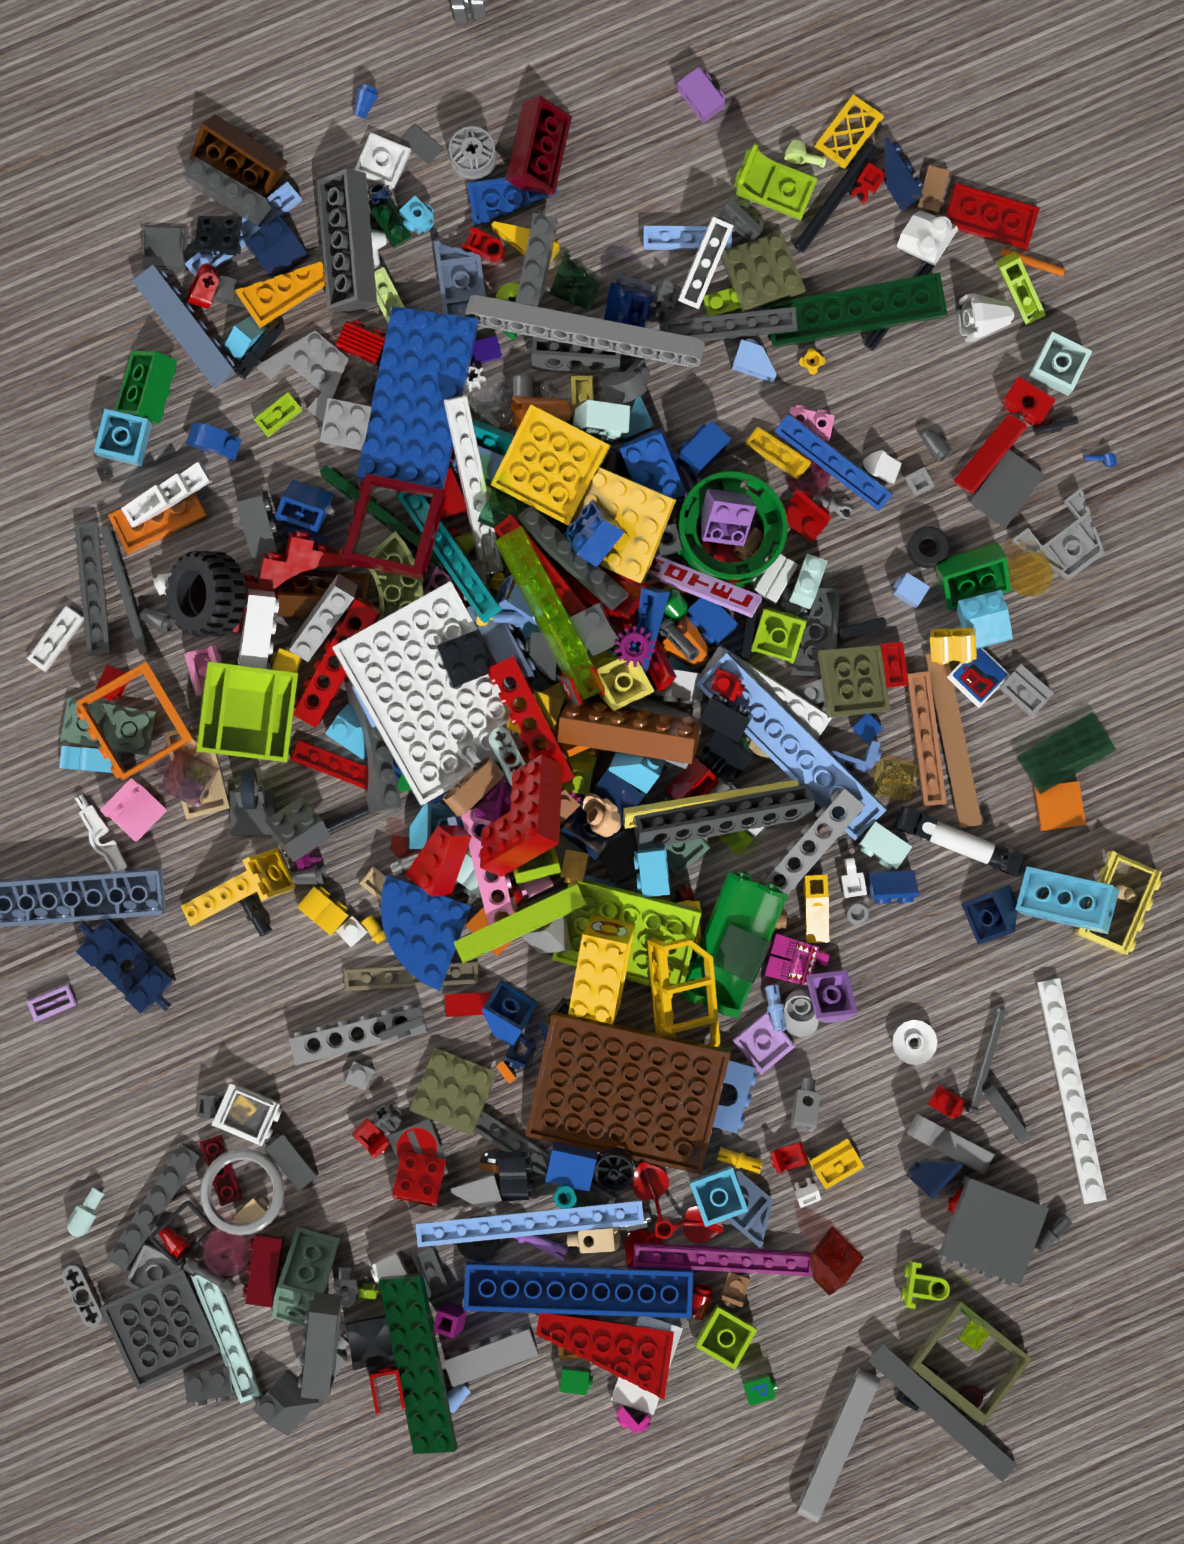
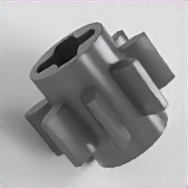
[374,1103,402,1133]

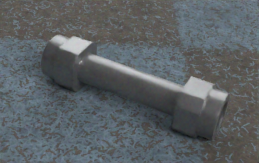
[183,1257,237,1295]

